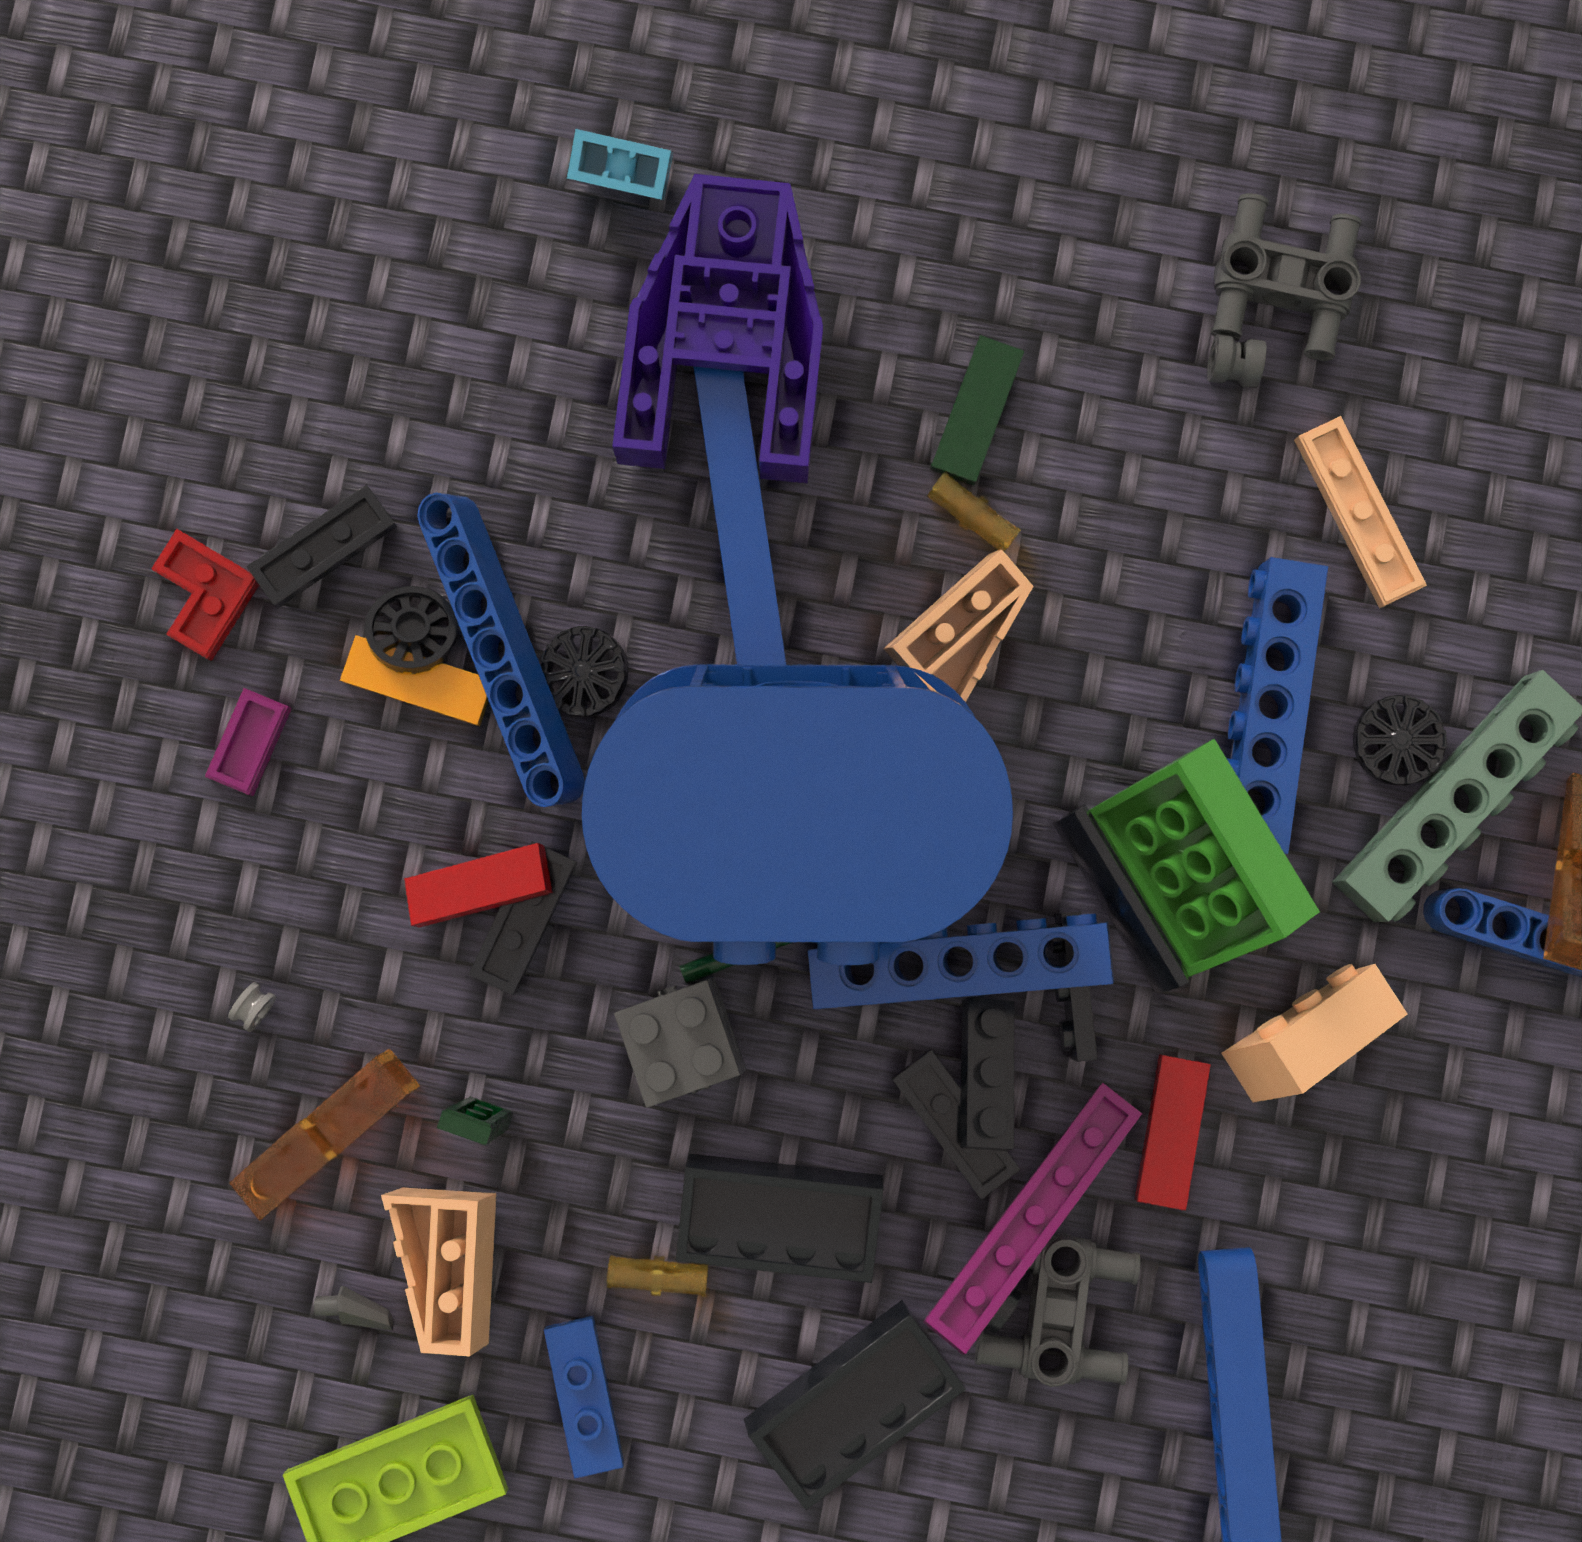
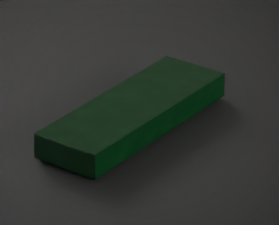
[930,335,1024,486]
[437,1096,513,1146]

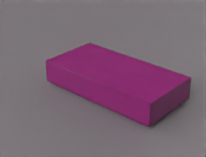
[205,688,292,796]

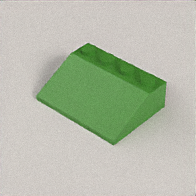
[1089,739,1320,977]

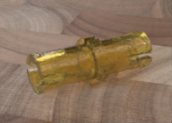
[927,472,1021,552]
[607,1255,708,1297]

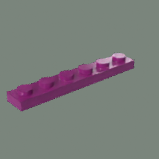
[923,1083,1142,1355]

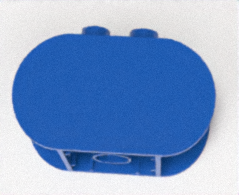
[582,664,1013,965]

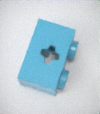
[567,129,674,200]

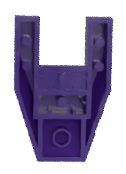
[612,174,823,484]

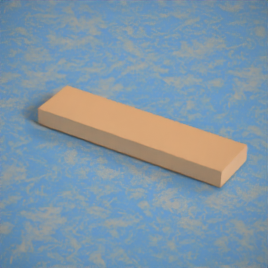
[1294,416,1427,609]

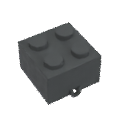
[614,977,747,1108]

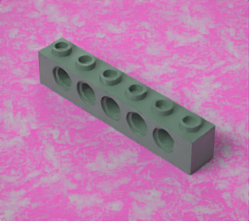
[1332,670,1582,922]

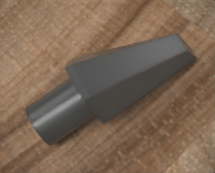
[314,1286,394,1330]

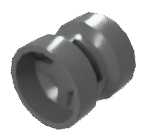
[1207,334,1267,388]

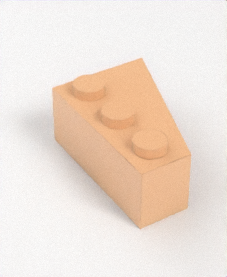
[883,549,1033,702]
[1221,964,1407,1103]
[381,1188,496,1356]

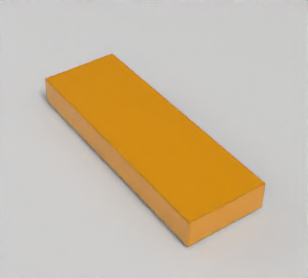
[340,635,489,727]

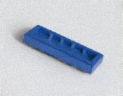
[544,1315,624,1479]

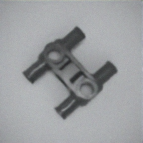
[1211,193,1362,361]
[975,1232,1140,1387]

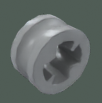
[228,982,276,1032]

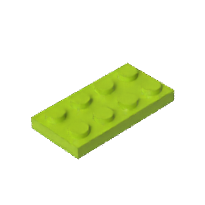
[282,1395,509,1542]

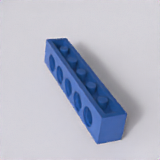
[1227,557,1328,855]
[808,914,1114,1009]

